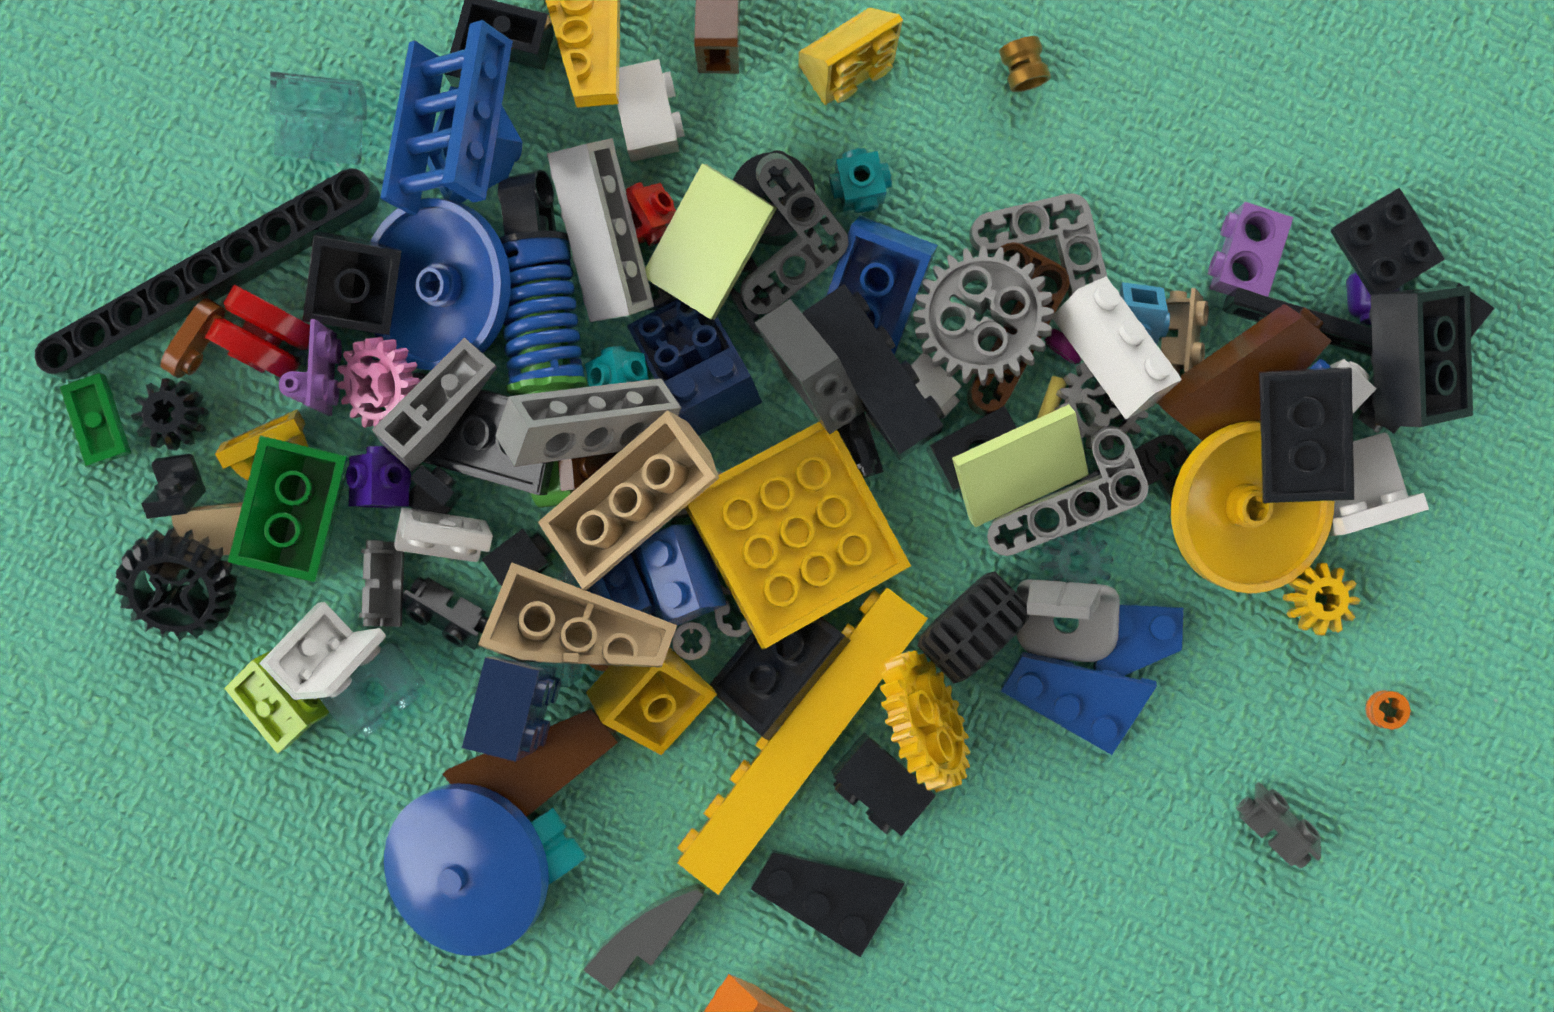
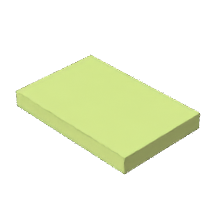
[645,164,777,319]
[952,404,1089,527]

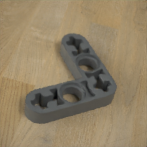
[740,153,848,314]

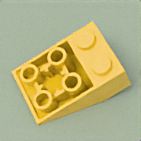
[798,7,903,105]

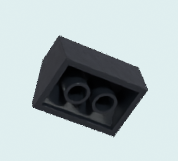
[1369,286,1473,427]

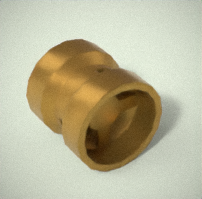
[999,36,1051,92]

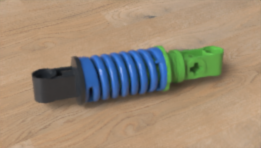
[498,170,588,508]

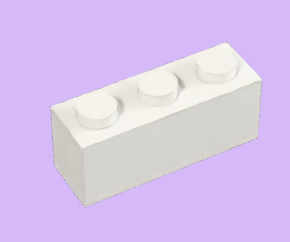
[1053,277,1182,419]

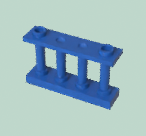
[380,20,513,216]

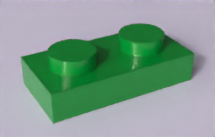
[60,373,132,467]

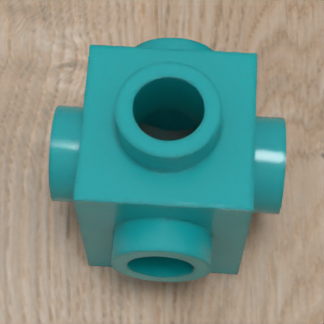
[829,148,892,213]
[585,346,649,387]

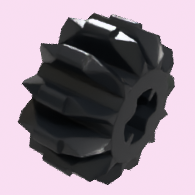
[131,378,210,451]

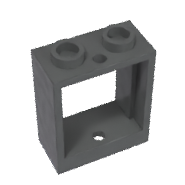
[755,299,865,435]

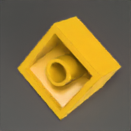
[586,647,717,755]

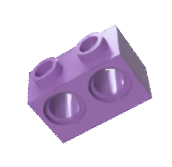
[1208,202,1294,297]

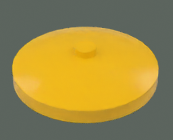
[1171,421,1335,593]

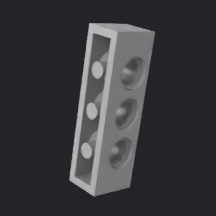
[495,378,681,467]

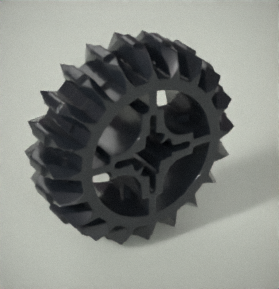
[115,527,237,641]

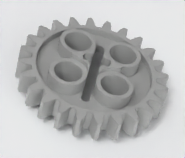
[913,246,1054,385]

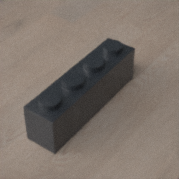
[802,284,945,460]

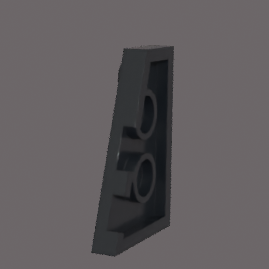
[751,850,905,957]

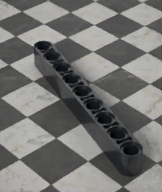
[34,168,380,380]

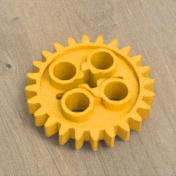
[880,650,970,793]

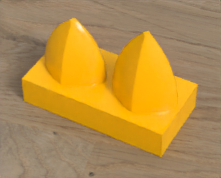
[215,409,308,481]

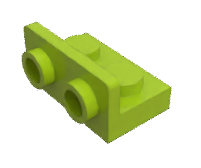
[224,650,330,754]

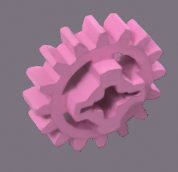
[337,337,421,428]

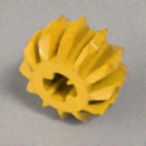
[1282,563,1361,635]

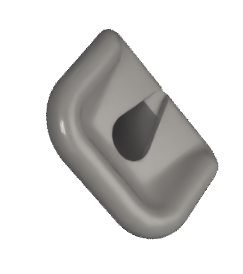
[1016,579,1120,662]

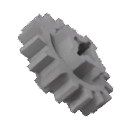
[1055,362,1149,450]

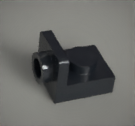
[141,454,206,519]

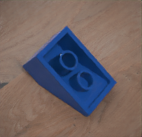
[826,216,938,355]

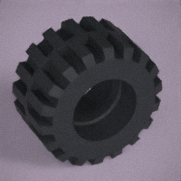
[917,571,1030,684]

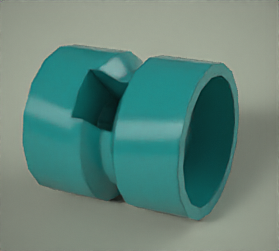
[531,807,587,885]

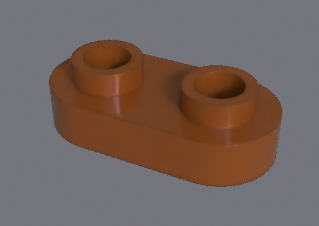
[160,298,225,378]

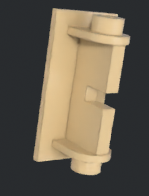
[1161,288,1209,376]

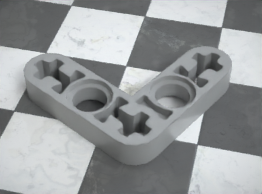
[969,194,1108,298]

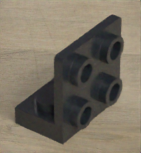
[1331,187,1445,295]

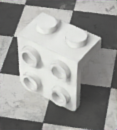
[259,602,386,700]

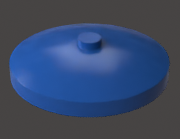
[371,198,511,370]
[384,784,549,956]

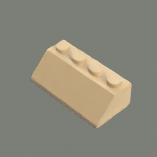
[538,410,719,590]

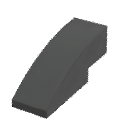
[584,883,705,991]

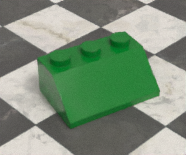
[228,436,349,582]

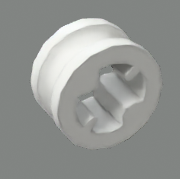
[672,622,711,660]

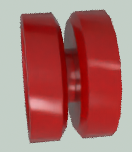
[205,285,310,378]

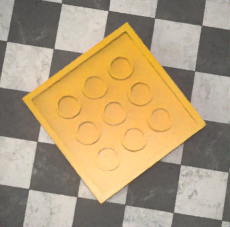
[685,422,911,649]

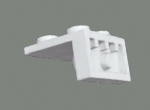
[1329,433,1429,536]

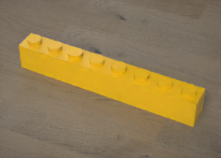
[677,587,928,895]

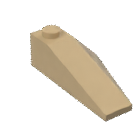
[478,563,677,667]

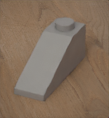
[372,338,497,472]

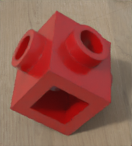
[625,182,676,247]

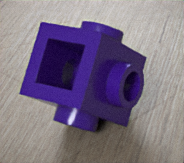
[346,446,411,509]

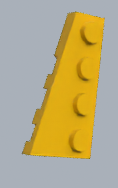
[545,0,620,108]

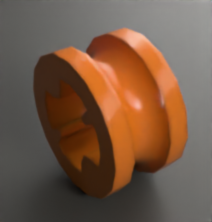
[1365,690,1411,730]

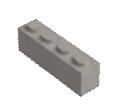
[547,138,654,322]

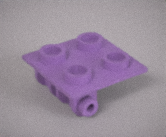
[279,319,342,416]

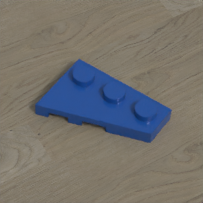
[1001,652,1157,755]

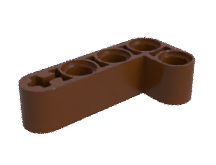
[967,242,1070,416]

